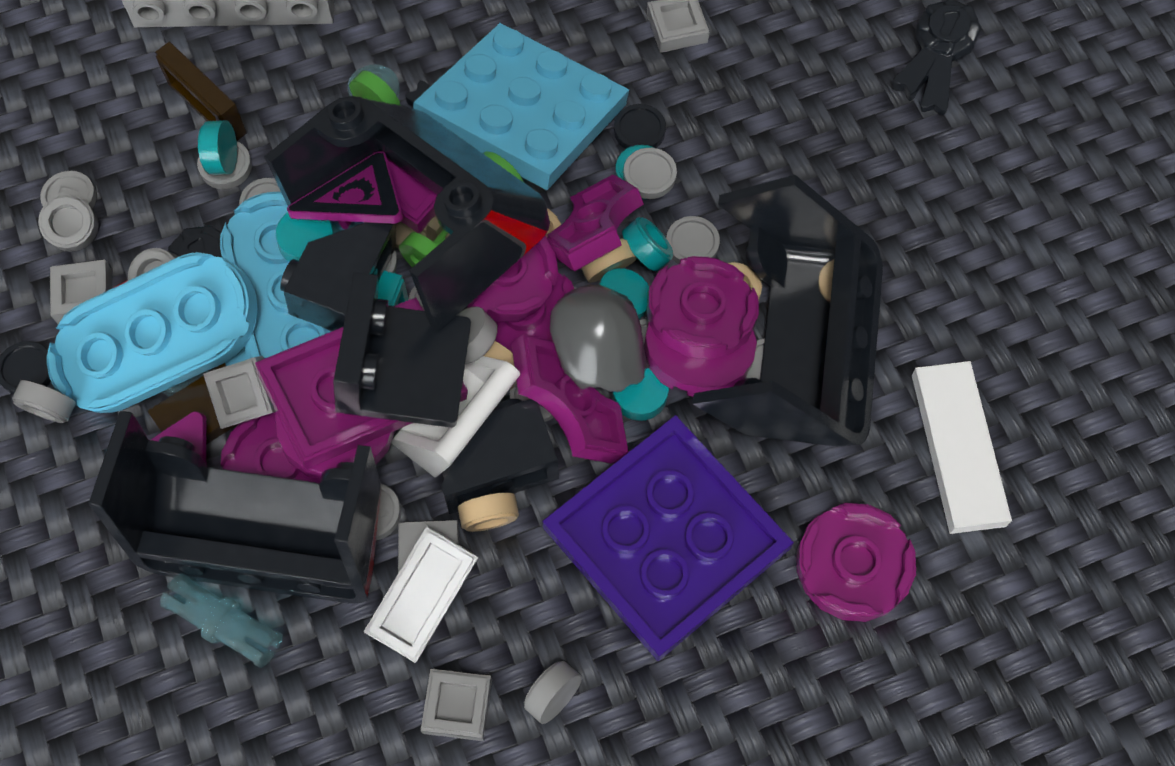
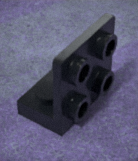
[333,272,471,428]

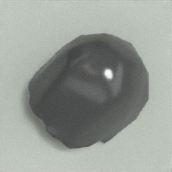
[550,284,650,392]

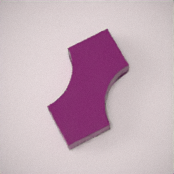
[547,174,644,271]
[511,334,628,464]

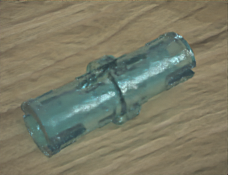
[160,573,283,668]

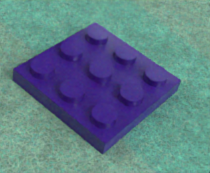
[542,415,794,662]

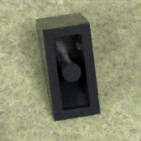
[280,222,397,331]
[441,399,559,514]

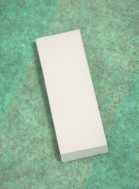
[912,361,1012,534]

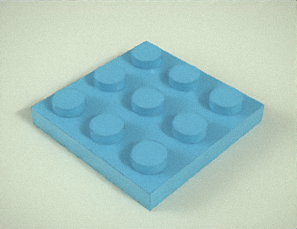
[413,23,629,190]

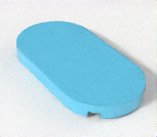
[220,192,332,359]
[47,252,258,413]

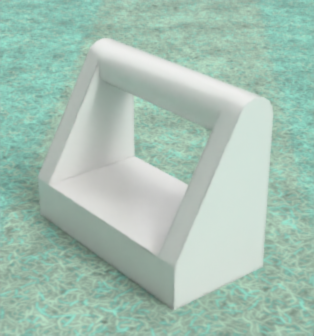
[391,356,520,477]

